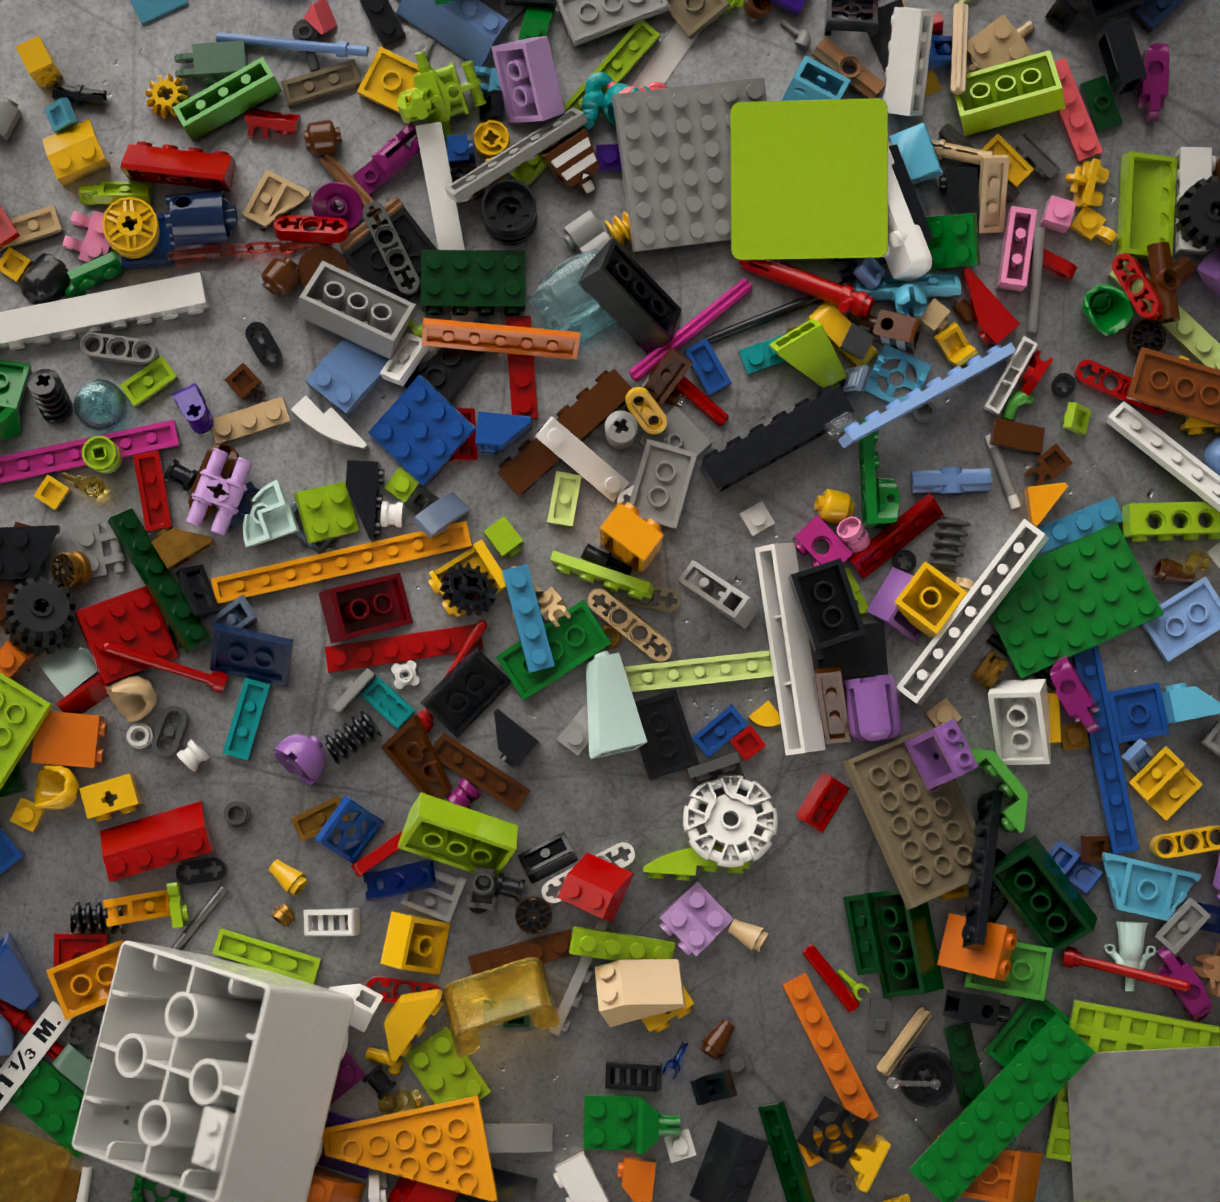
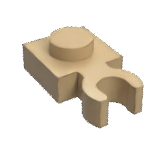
[537,587,571,627]

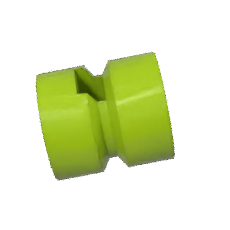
[82,436,122,474]

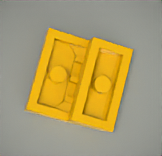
[1129,746,1203,822]

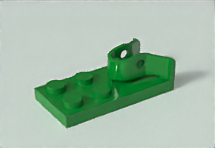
[858,419,900,529]

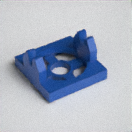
[315,796,384,864]

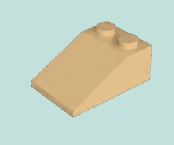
[595,959,685,1027]

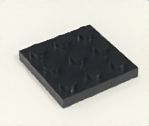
[343,207,437,302]

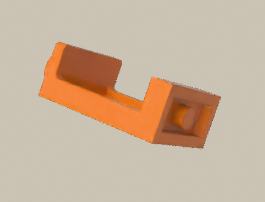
[31,711,107,769]
[937,913,1017,981]

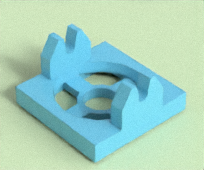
[863,344,932,404]

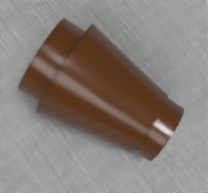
[1154,558,1195,585]
[700,1019,735,1060]

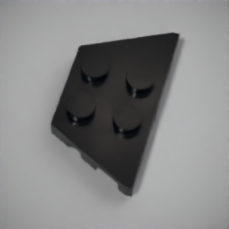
[0,525,60,581]

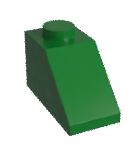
[518,7,556,40]

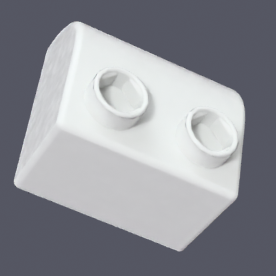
[72,941,354,1202]

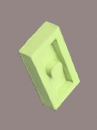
[547,471,582,528]

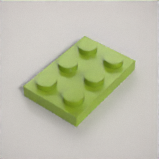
[404,1025,492,1104]

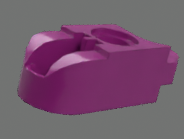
[1137,43,1169,122]
[1050,655,1100,734]
[1156,946,1212,1022]

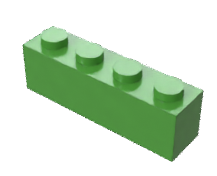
[172,57,282,141]

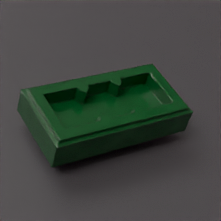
[1080,75,1123,133]

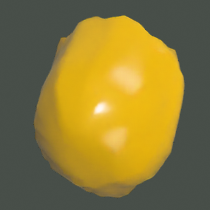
[33,764,79,810]

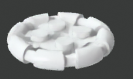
[683,774,778,867]

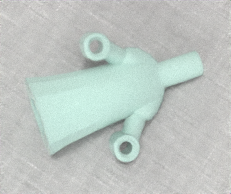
[1103,921,1156,992]

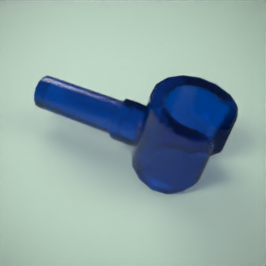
[663,1041,688,1080]

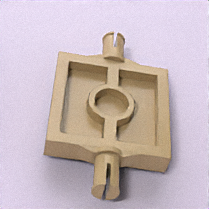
[966,14,1035,73]

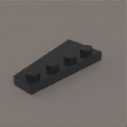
[403,314,496,402]

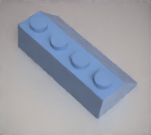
[396,0,510,67]

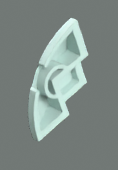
[243,480,300,547]
[34,646,98,697]

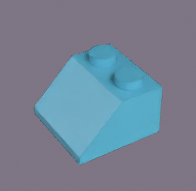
[1162,682,1220,723]

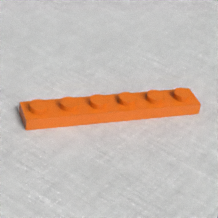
[421,318,580,360]
[782,973,878,1122]

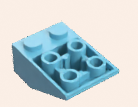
[781,55,851,101]

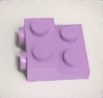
[659,881,734,956]

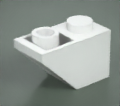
[329,984,383,1033]

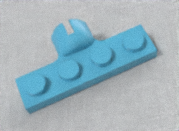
[854,272,961,318]

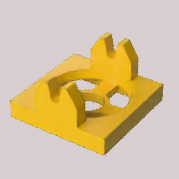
[849,1134,891,1193]

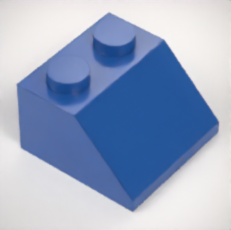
[475,411,532,456]

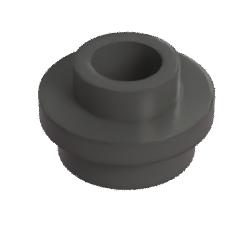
[224,801,251,827]

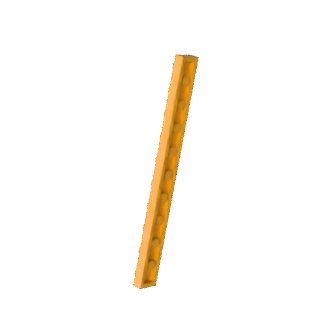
[211,521,472,605]

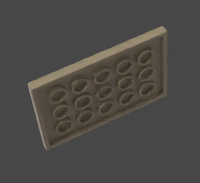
[843,725,976,910]

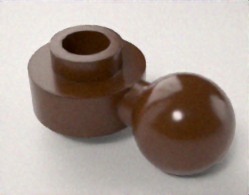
[744,0,771,20]

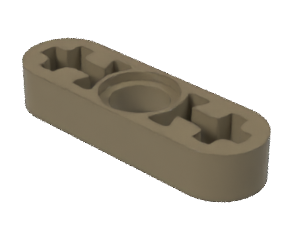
[607,585,681,613]

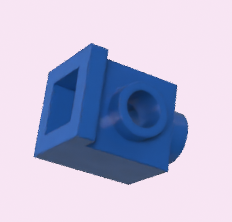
[446,134,476,169]

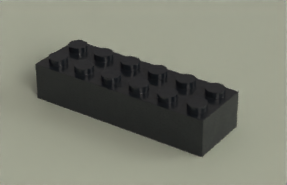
[700,385,855,496]

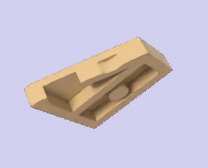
[242,169,311,228]

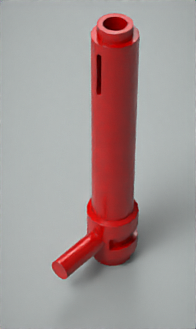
[739,259,875,318]

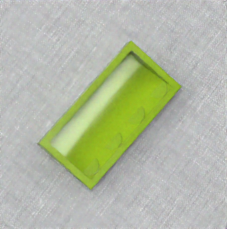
[1116,151,1177,259]

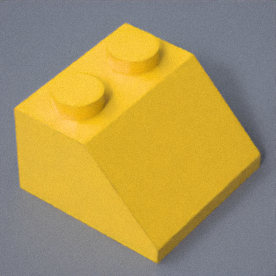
[42,119,111,187]
[894,561,968,639]
[380,911,451,975]

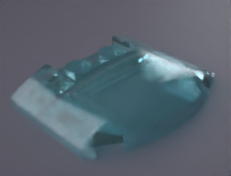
[527,249,616,345]

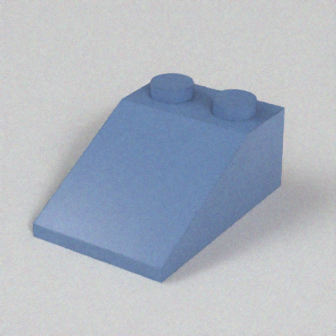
[306,338,389,418]

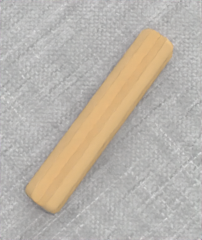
[876,1006,932,1077]

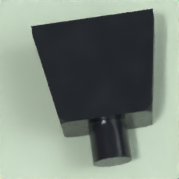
[943,989,1010,1026]

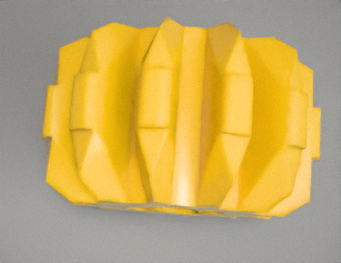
[145,74,189,119]

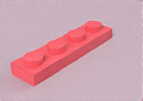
[1054,58,1103,163]

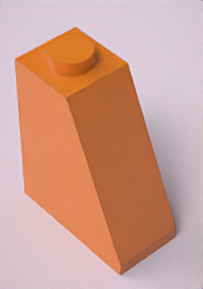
[306,1166,366,1202]

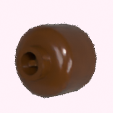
[303,119,342,156]
[261,257,300,297]

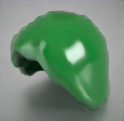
[1081,284,1133,336]

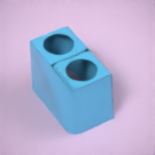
[889,122,943,185]

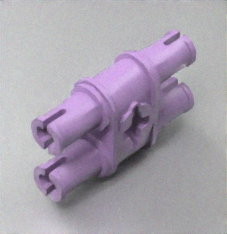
[186,448,253,536]

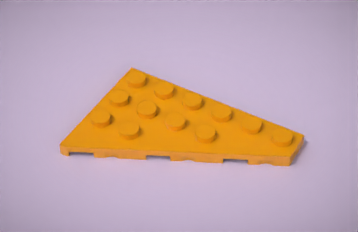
[322,1095,498,1202]

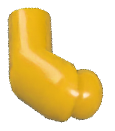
[365,1047,403,1075]

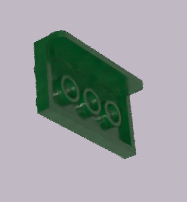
[421,250,526,316]

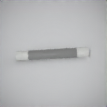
[985,434,1021,510]

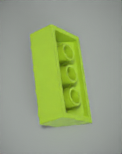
[950,50,1066,136]
[398,793,518,879]

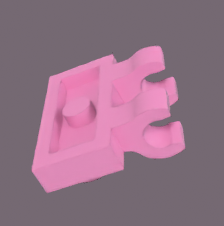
[62,210,111,263]

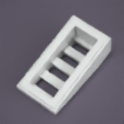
[304,908,361,936]

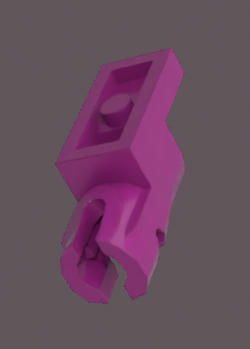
[352,122,420,197]

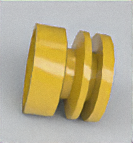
[102,197,161,259]

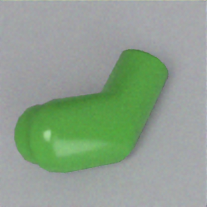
[1002,390,1035,421]

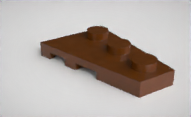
[381,714,453,799]

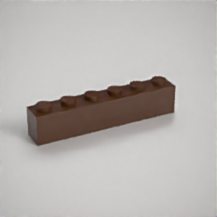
[497,369,632,498]

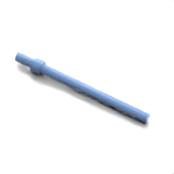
[216,32,369,58]

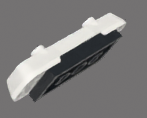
[882,144,934,282]

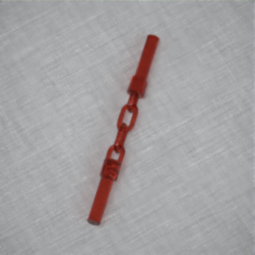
[167,239,333,261]

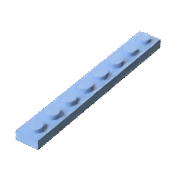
[838,343,1016,449]

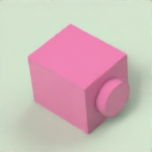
[1040,195,1076,234]

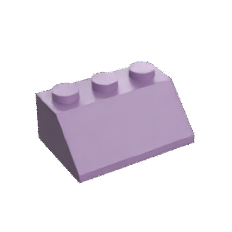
[491,36,565,123]

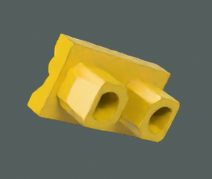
[1065,158,1110,208]

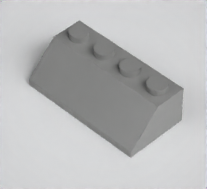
[296,261,416,359]

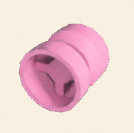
[837,517,871,553]

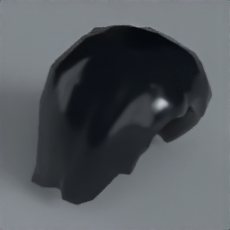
[20,253,70,305]

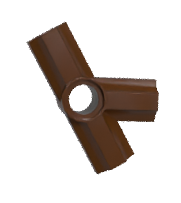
[1147,242,1197,324]

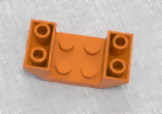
[937,1134,1043,1202]

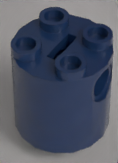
[165,190,238,247]

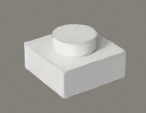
[739,501,775,537]
[663,1128,696,1163]

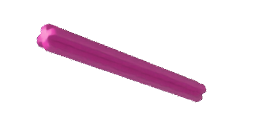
[629,278,753,382]

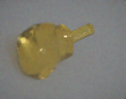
[61,471,106,498]

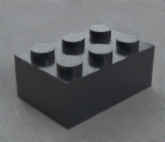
[789,558,867,652]

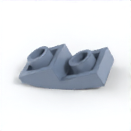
[413,492,471,538]

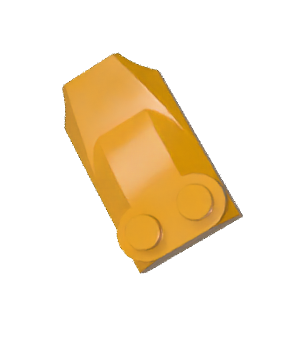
[46,939,125,1020]

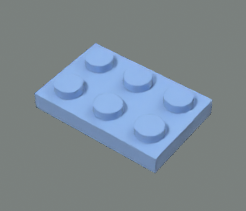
[1142,576,1220,662]

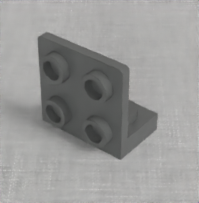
[686,752,748,812]

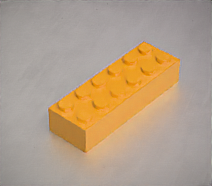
[600,502,664,576]

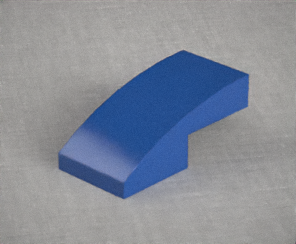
[1049,840,1103,896]

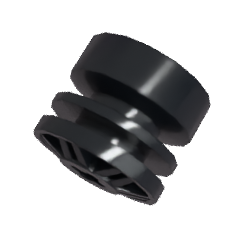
[482,179,537,244]
[897,1045,955,1107]

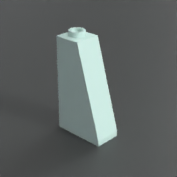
[586,651,647,759]

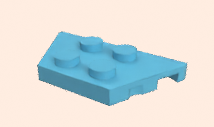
[1102,852,1201,921]

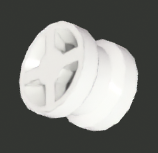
[381,501,404,528]
[176,739,210,772]

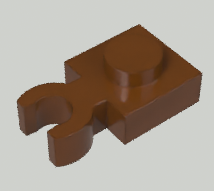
[1024,443,1072,486]

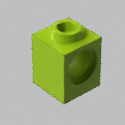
[484,516,524,559]

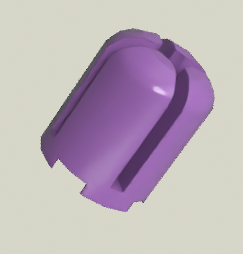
[844,674,902,743]

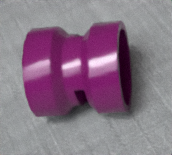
[446,777,483,809]

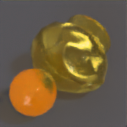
[378,1089,424,1114]

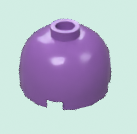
[273,734,326,786]

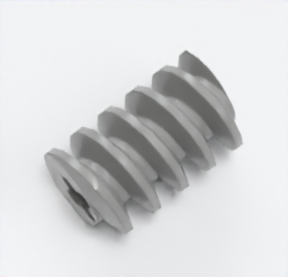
[605,411,638,450]

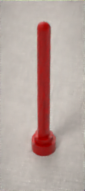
[416,619,488,733]
[102,642,228,694]
[1062,946,1191,992]

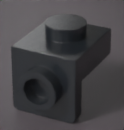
[691,1069,737,1106]

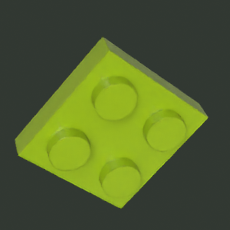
[294,481,359,544]

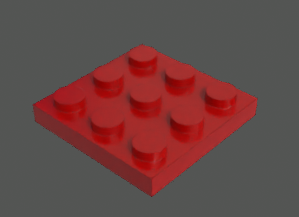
[75,586,179,686]

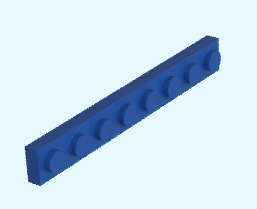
[1072,646,1139,854]

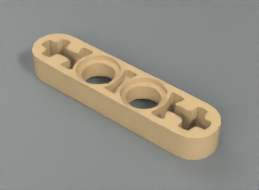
[588,587,672,662]

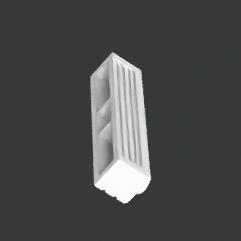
[982,336,1038,416]

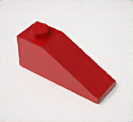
[960,266,1020,347]

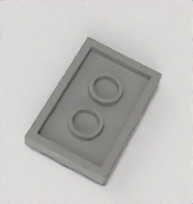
[629,439,698,529]

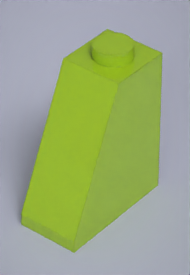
[769,318,847,388]

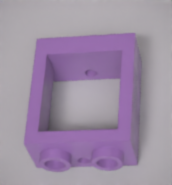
[904,718,979,790]

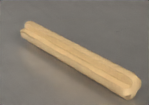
[950,1,969,95]

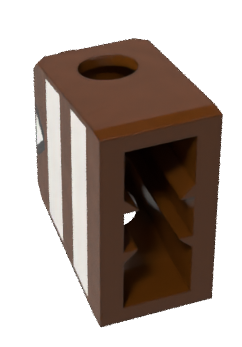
[538,128,600,195]
[860,310,921,354]

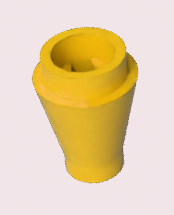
[268,859,308,896]

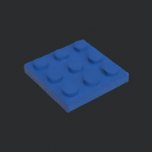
[368,375,477,486]

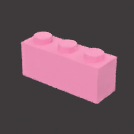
[996,206,1037,292]

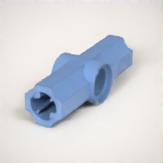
[911,467,992,496]

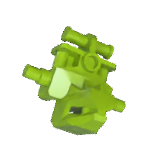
[397,51,487,141]

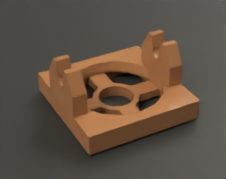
[1192,942,1220,997]

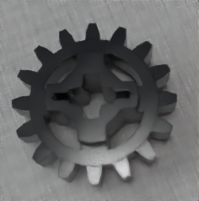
[440,563,498,616]

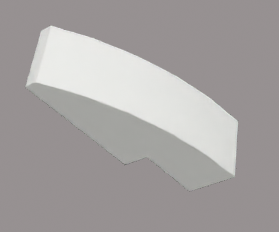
[291,396,369,452]

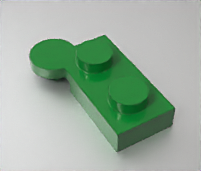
[65,251,124,299]

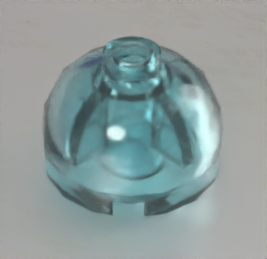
[74,379,127,431]

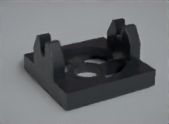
[824,0,878,39]
[796,1095,870,1170]

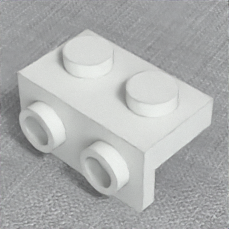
[192,1106,236,1171]

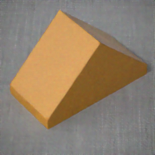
[1024,483,1068,527]

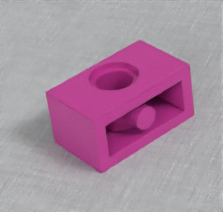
[793,515,853,567]

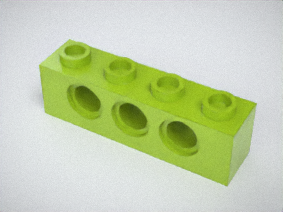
[1122,501,1220,542]

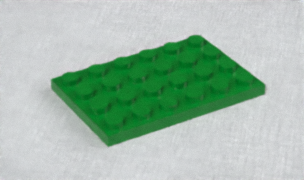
[989,522,1164,680]

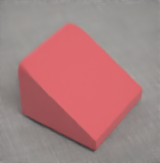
[304,0,337,35]

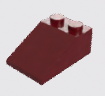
[318,573,413,644]

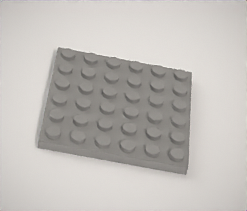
[612,77,767,252]

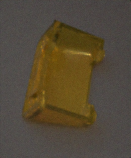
[443,957,561,1058]

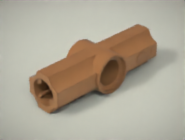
[812,37,886,99]

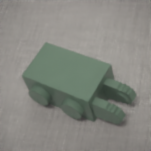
[174,40,248,84]

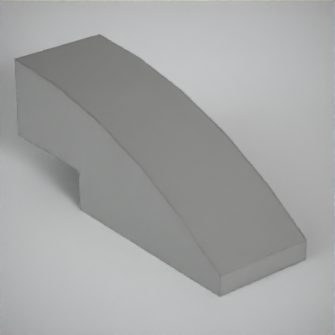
[484,1123,553,1153]

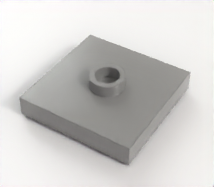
[638,406,712,458]

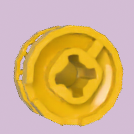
[474,120,510,159]

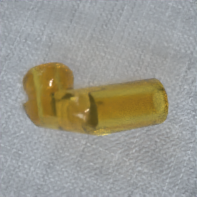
[1182,550,1212,575]

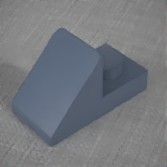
[209,595,258,629]

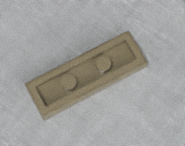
[281,59,362,108]

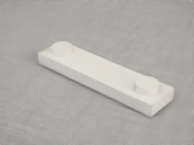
[535,416,630,502]

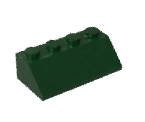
[993,835,1098,955]
[871,888,944,998]

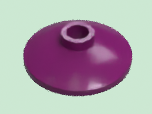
[312,182,363,231]

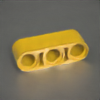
[807,301,878,367]
[1149,826,1220,858]

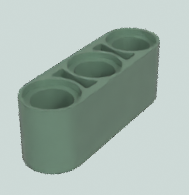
[52,1042,93,1092]

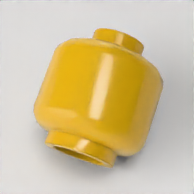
[814,489,855,525]

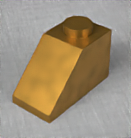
[152,528,216,571]

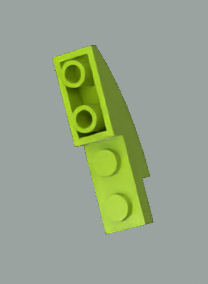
[643,846,750,880]

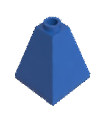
[0,932,41,1010]

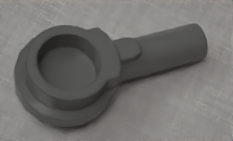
[292,19,320,71]

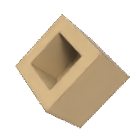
[918,298,950,335]

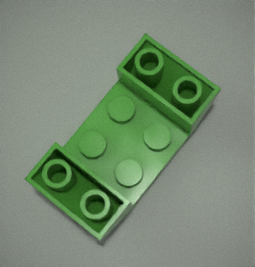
[960,747,1028,833]

